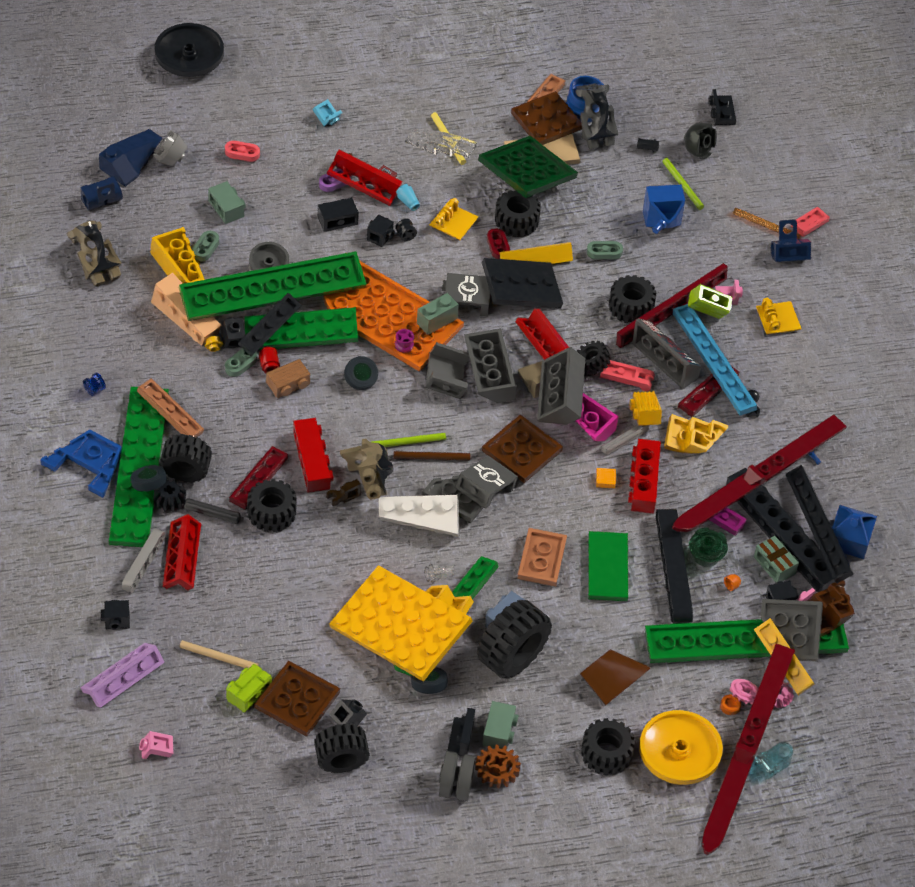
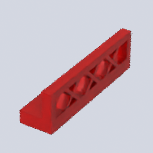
[327,149,403,206]
[515,309,569,360]
[162,514,201,590]

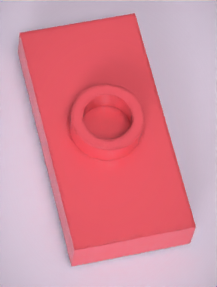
[791,207,830,237]

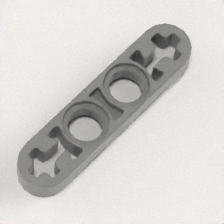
[122,529,165,593]

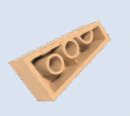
[151,273,221,346]

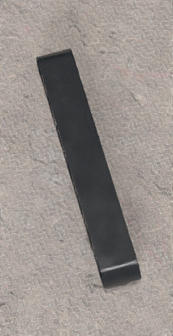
[656,509,693,623]

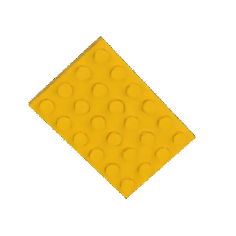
[329,565,473,682]

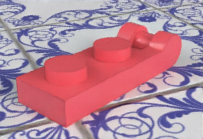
[600,360,655,391]

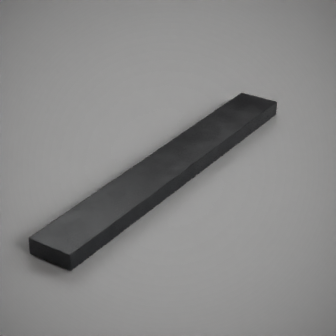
[785,464,854,584]

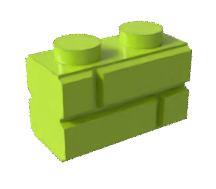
[688,284,732,319]
[226,664,272,713]

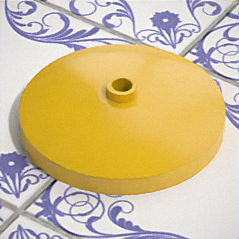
[639,710,723,785]

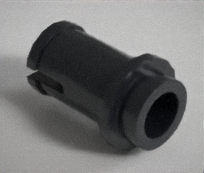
[637,138,659,152]

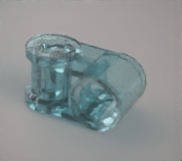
[753,742,793,779]

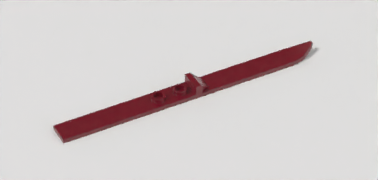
[672,414,847,532]
[702,643,795,855]

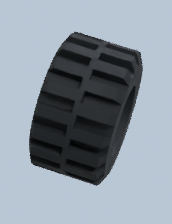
[495,190,541,237]
[609,275,657,324]
[160,434,212,483]
[247,479,297,532]
[581,718,635,776]
[314,724,370,773]

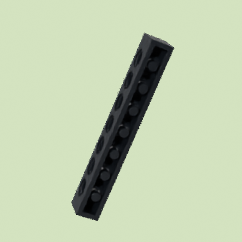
[726,468,835,592]

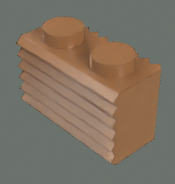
[266,359,310,398]

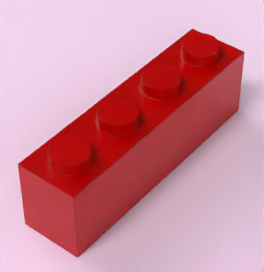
[293,417,334,493]

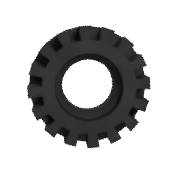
[577,341,611,375]

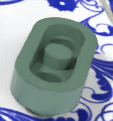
[193,231,219,261]
[587,241,623,259]
[225,348,257,377]

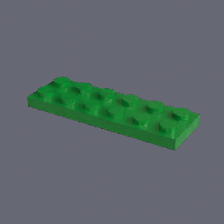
[244,307,358,350]

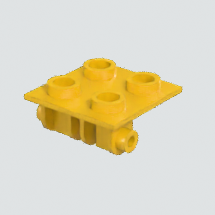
[429,198,478,240]
[756,298,802,335]

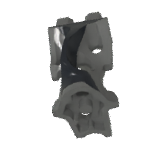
[575,83,618,149]

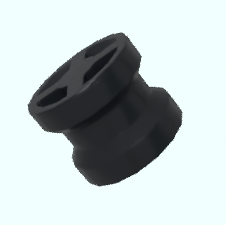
[395,219,417,241]

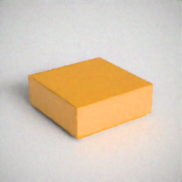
[596,468,616,488]

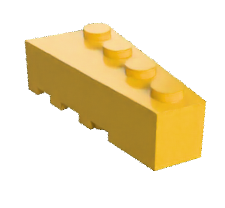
[150,227,205,284]

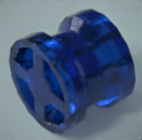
[83,372,106,396]

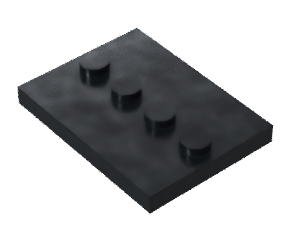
[482,258,563,308]

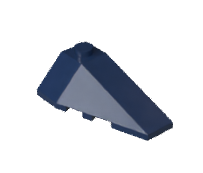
[99,129,162,187]

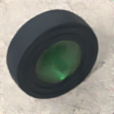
[344,356,378,390]
[131,465,166,492]
[411,667,448,694]

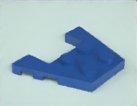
[40,430,122,498]

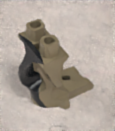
[66,221,121,286]
[340,438,393,500]

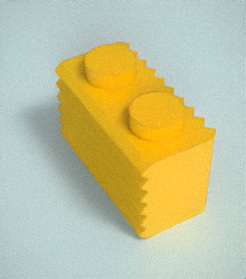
[629,391,662,426]

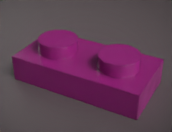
[709,508,747,536]

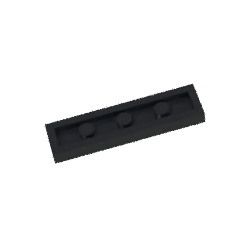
[238,293,302,357]

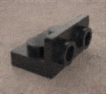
[708,89,736,125]
[447,708,476,756]

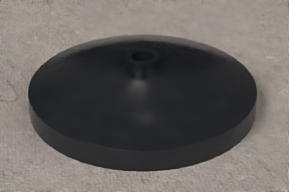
[154,23,224,77]

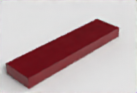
[678,366,740,417]
[229,446,288,510]

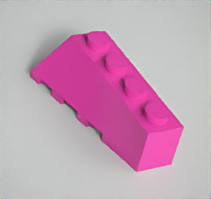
[575,393,618,441]

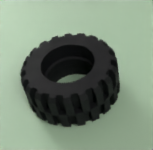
[477,600,552,679]

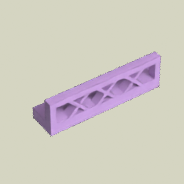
[81,643,165,708]

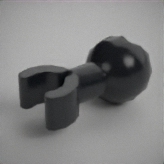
[746,389,760,417]

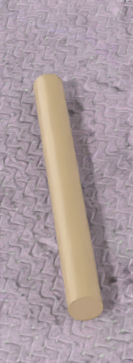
[180,640,259,668]

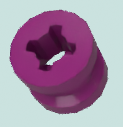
[395,329,414,353]

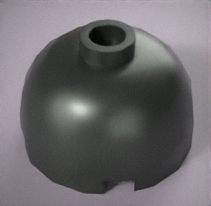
[684,123,717,158]

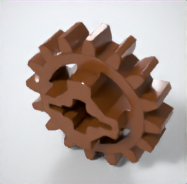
[475,744,521,788]

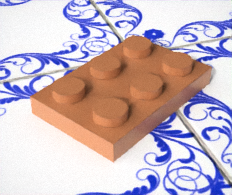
[517,528,567,587]

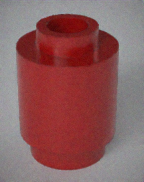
[258,347,280,374]

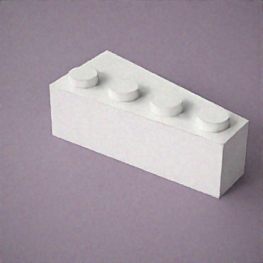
[379,495,459,537]

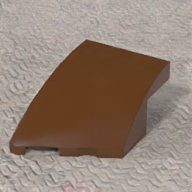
[806,580,855,637]
[580,649,650,706]

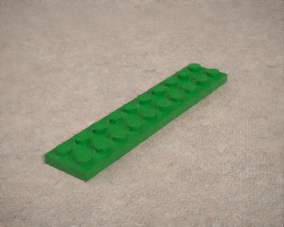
[178,251,366,321]
[109,387,169,547]
[644,619,849,663]

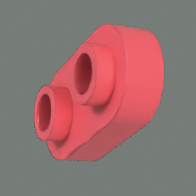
[225,141,260,162]

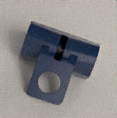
[80,176,123,211]
[770,219,811,262]

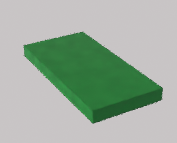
[588,531,628,602]

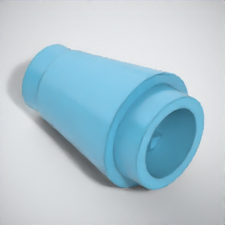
[396,184,420,211]

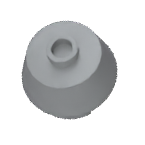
[153,130,187,166]

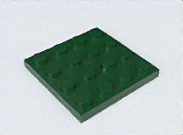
[478,136,578,198]

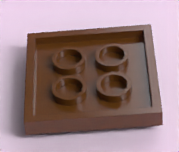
[511,91,582,145]
[482,414,563,483]
[255,660,340,737]

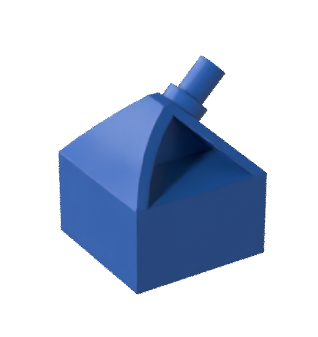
[643,184,685,234]
[832,505,877,559]

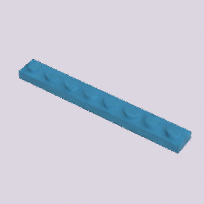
[673,304,757,416]

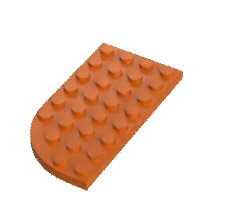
[323,260,464,372]

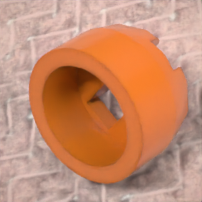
[724,574,741,591]

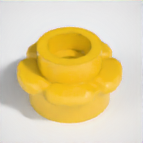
[205,336,223,352]

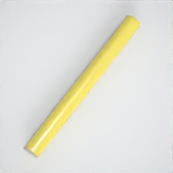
[431,112,466,165]

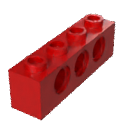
[628,439,661,514]

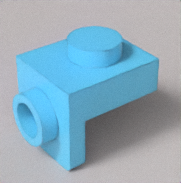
[312,99,342,127]

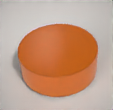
[720,694,741,715]

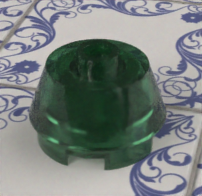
[689,527,728,567]

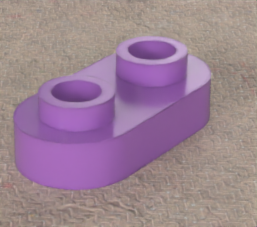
[319,168,352,192]

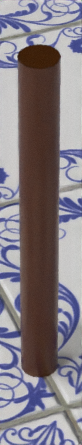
[393,451,471,461]

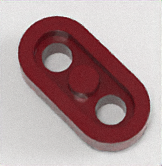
[487,228,510,259]

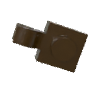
[326,479,361,506]

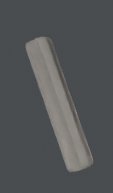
[601,424,649,455]

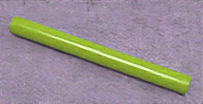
[662,158,704,210]
[371,432,446,447]

